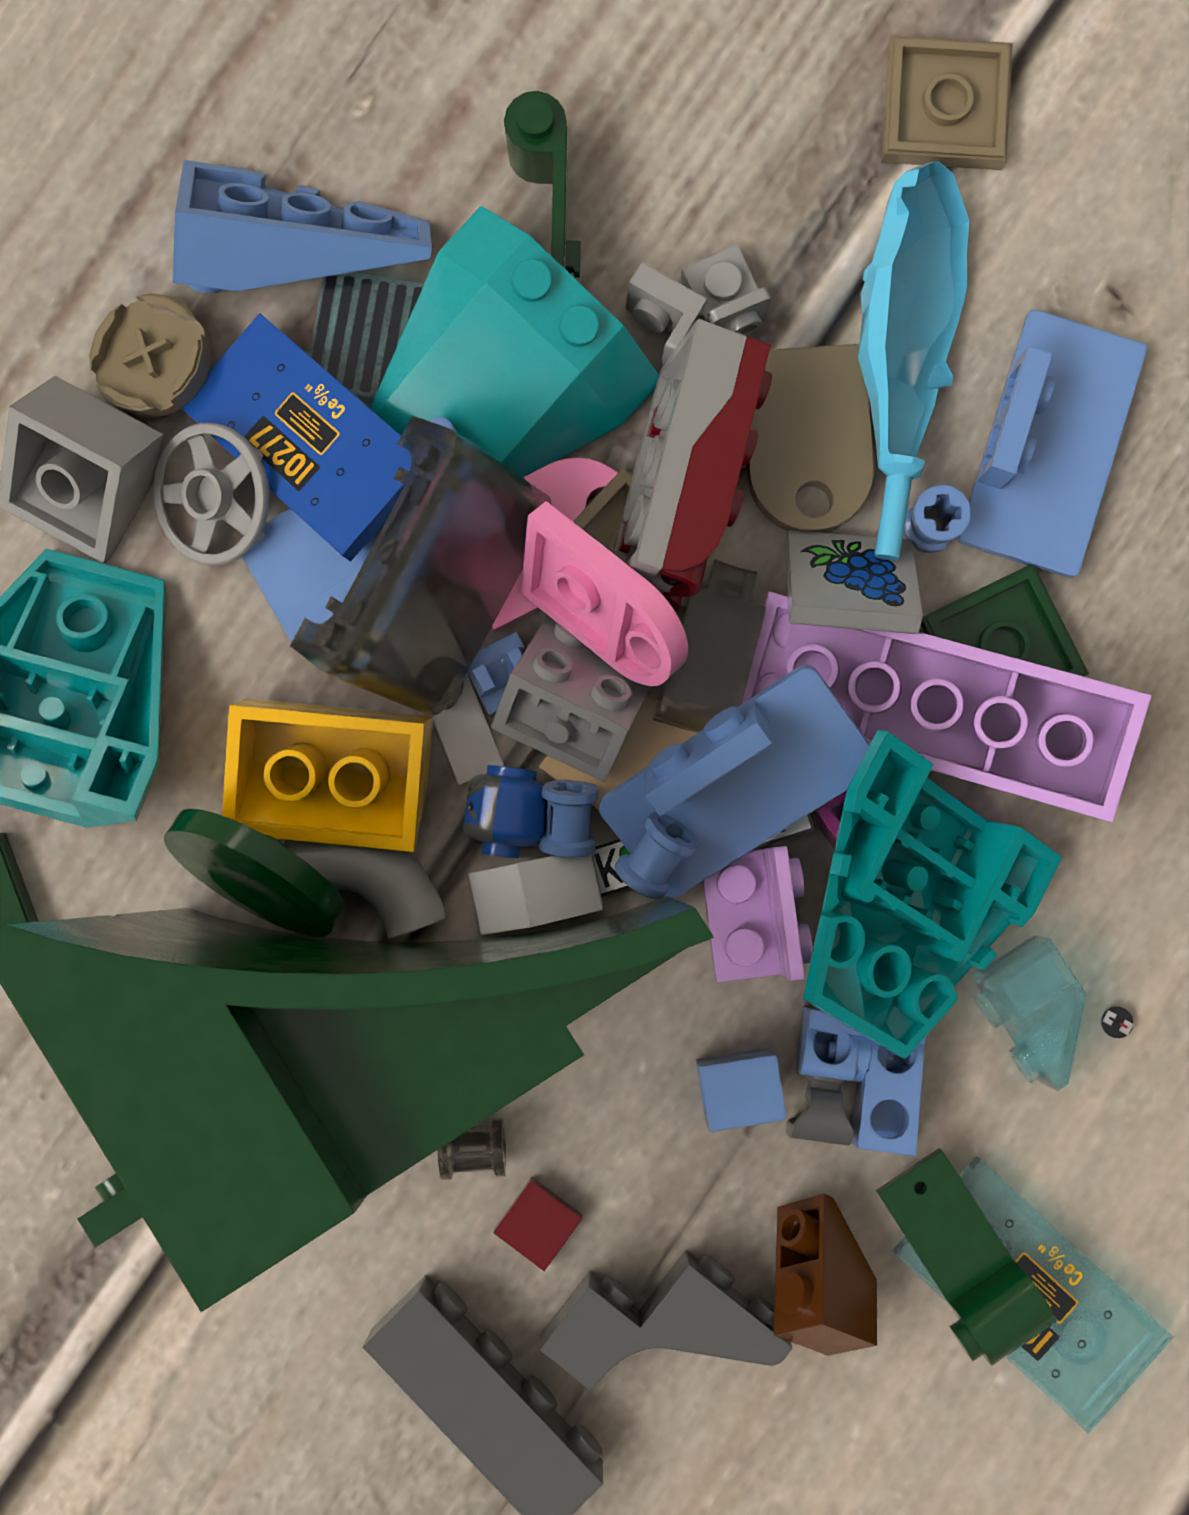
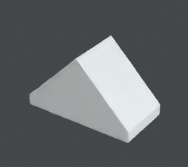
[469,853,604,935]

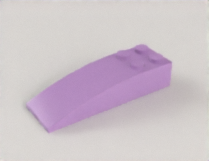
[736,592,1152,822]

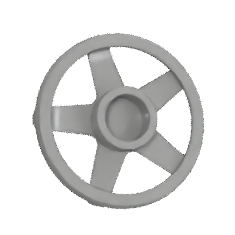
[153,423,269,565]

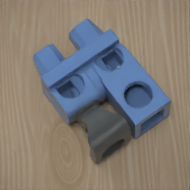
[786,1005,926,1156]

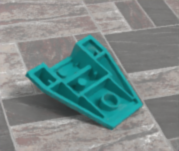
[370,206,659,492]
[0,548,166,828]

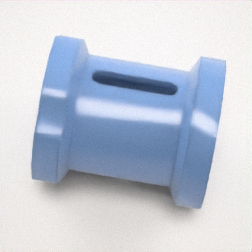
[904,485,971,553]
[539,780,599,858]
[615,812,699,900]

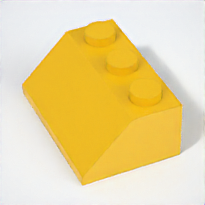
[222,698,434,852]

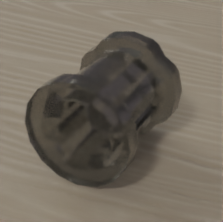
[438,1118,507,1180]

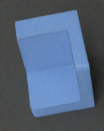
[696,1048,786,1132]

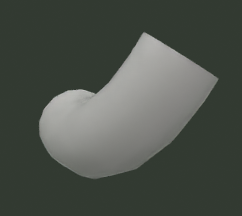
[285,840,447,939]

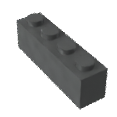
[362,1275,603,1515]

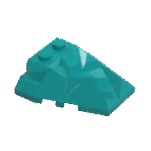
[803,730,1062,1059]

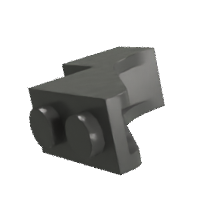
[540,1250,793,1391]

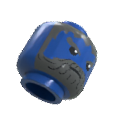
[463,765,548,859]

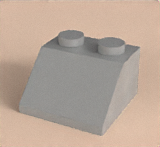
[0,376,163,564]

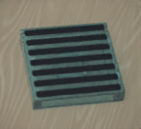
[309,272,424,403]

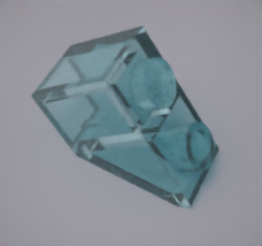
[971,936,1086,1091]

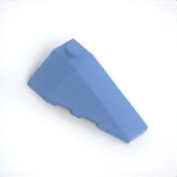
[172,160,432,293]

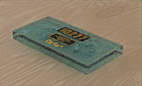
[892,1156,1174,1434]

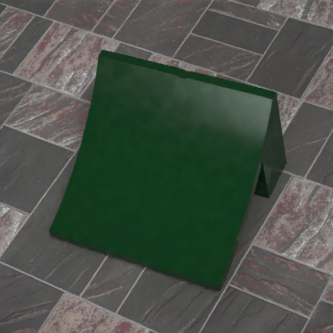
[0,896,714,1312]

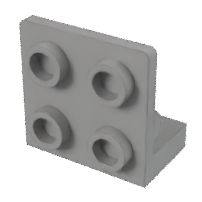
[491,615,651,782]

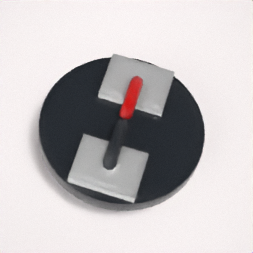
[1101,1006,1134,1038]

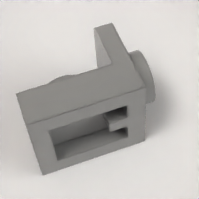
[681,244,771,336]
[625,262,707,367]

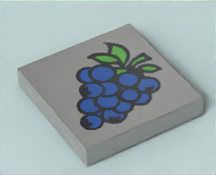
[785,530,923,634]

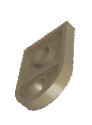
[747,344,874,533]

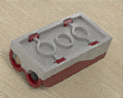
[613,319,772,612]

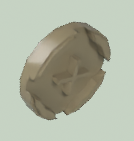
[89,293,212,419]

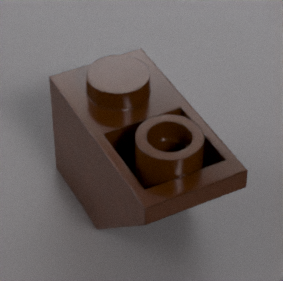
[774,1193,877,1356]

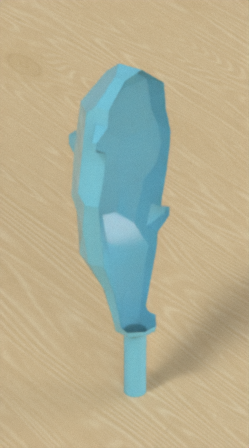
[858,160,970,561]

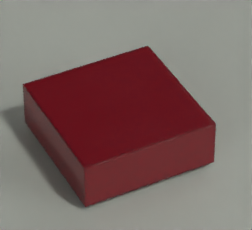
[493,1177,583,1272]

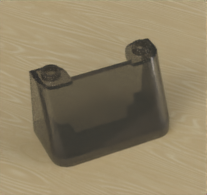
[290,416,552,717]

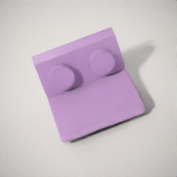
[702,846,813,982]

